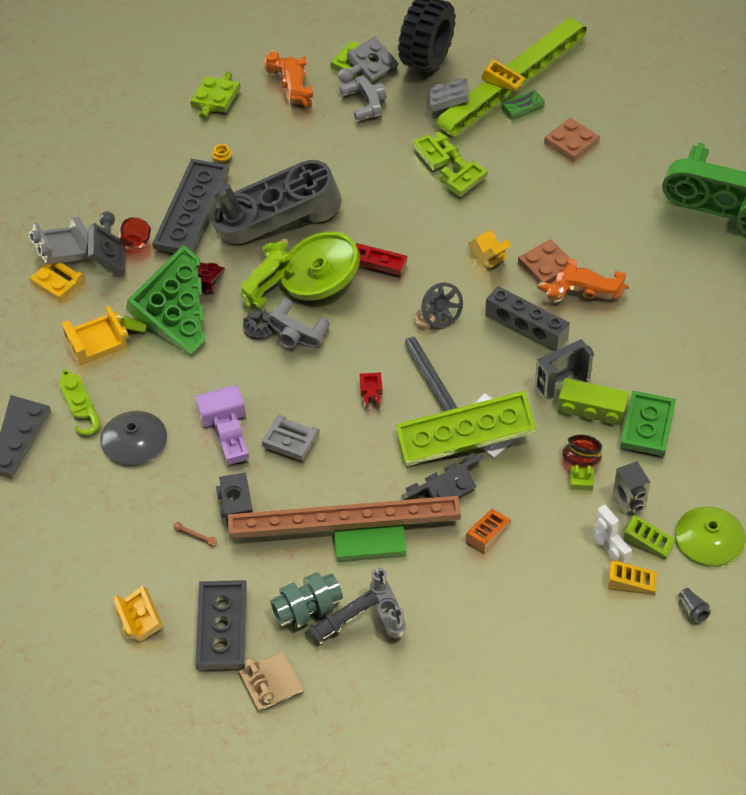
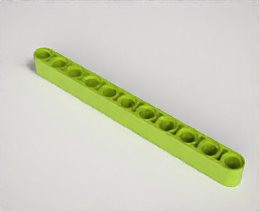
[436,17,587,137]

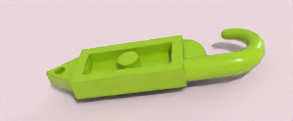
[58,369,101,436]

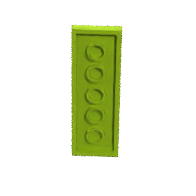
[396,390,537,466]

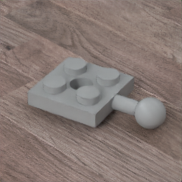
[338,36,399,83]

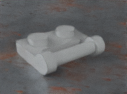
[262,415,320,461]

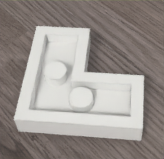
[594,505,632,564]

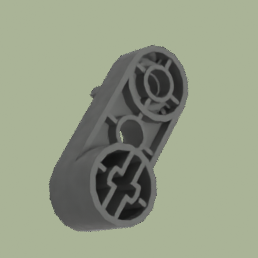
[211,160,342,244]

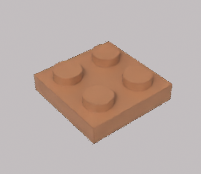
[544,118,600,162]
[518,239,571,283]

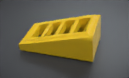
[481,59,525,92]
[608,560,657,594]

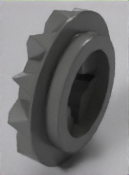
[243,309,275,338]

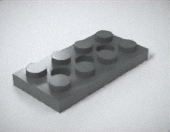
[195,580,247,670]

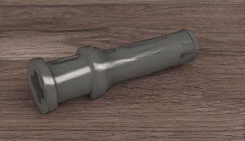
[309,589,380,644]

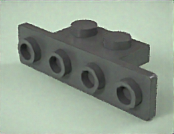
[401,453,484,500]

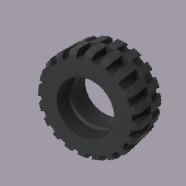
[398,0,456,72]

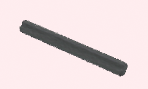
[405,336,458,411]

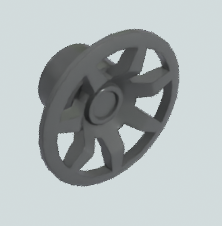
[421,282,463,328]

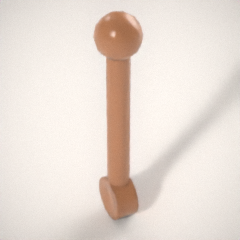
[173,522,217,547]

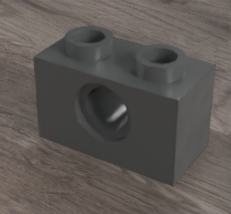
[613,461,650,515]
[216,472,253,527]

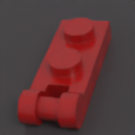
[356,243,407,276]

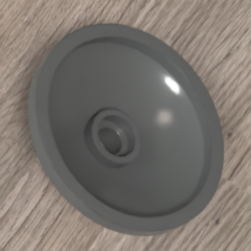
[100,411,167,467]

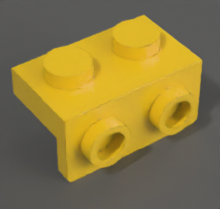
[113,586,164,642]

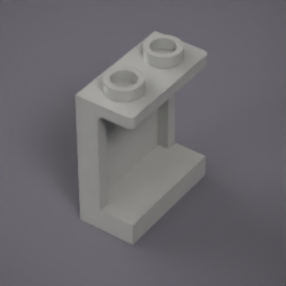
[29,217,88,265]

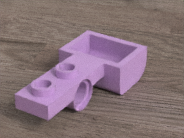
[195,385,249,465]

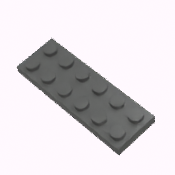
[152,158,229,253]

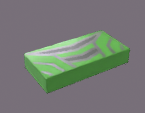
[502,90,545,119]

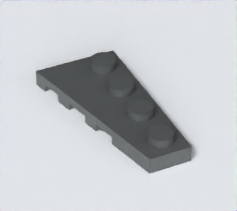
[0,395,51,479]

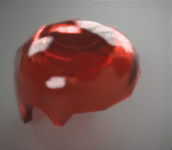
[119,217,151,249]

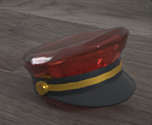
[562,434,602,468]

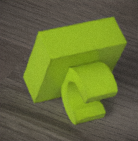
[570,465,594,491]

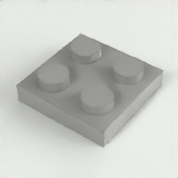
[430,78,469,112]

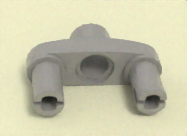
[339,75,387,122]
[267,298,330,348]
[370,568,406,638]

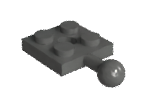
[88,211,125,276]

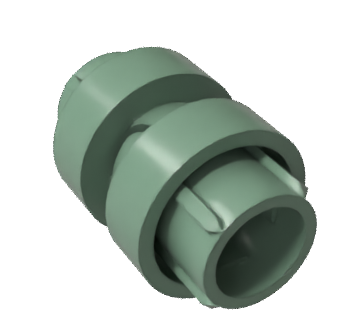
[270,572,343,628]

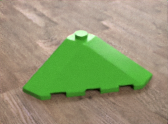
[126,245,205,356]

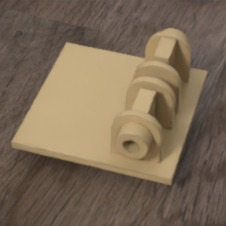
[239,652,304,711]

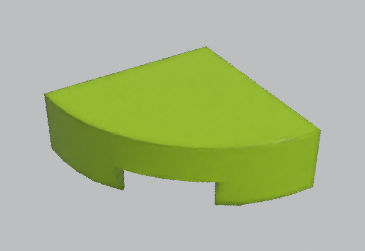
[120,315,147,332]

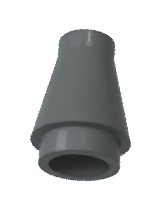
[678,588,711,623]

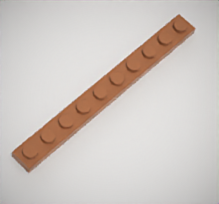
[228,496,461,539]

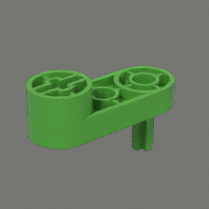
[662,143,746,235]

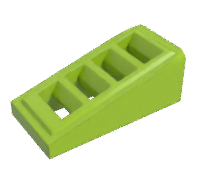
[623,515,676,559]

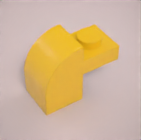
[467,230,511,268]

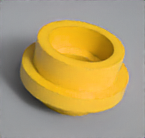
[212,144,232,162]

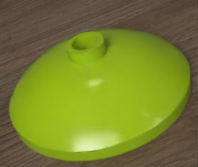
[675,506,746,567]

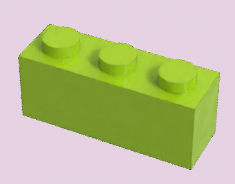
[557,378,629,425]

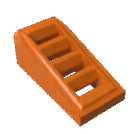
[466,508,511,553]

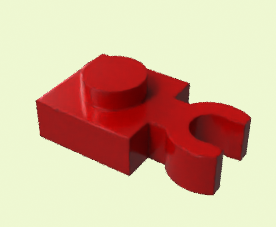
[359,372,383,408]

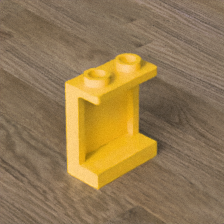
[62,306,129,366]

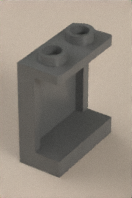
[535,339,594,401]

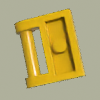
[29,262,85,302]

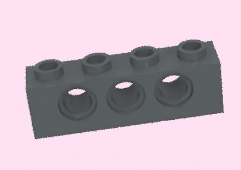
[485,286,570,351]

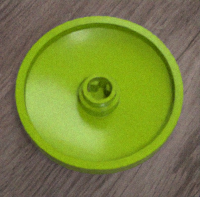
[281,231,360,301]

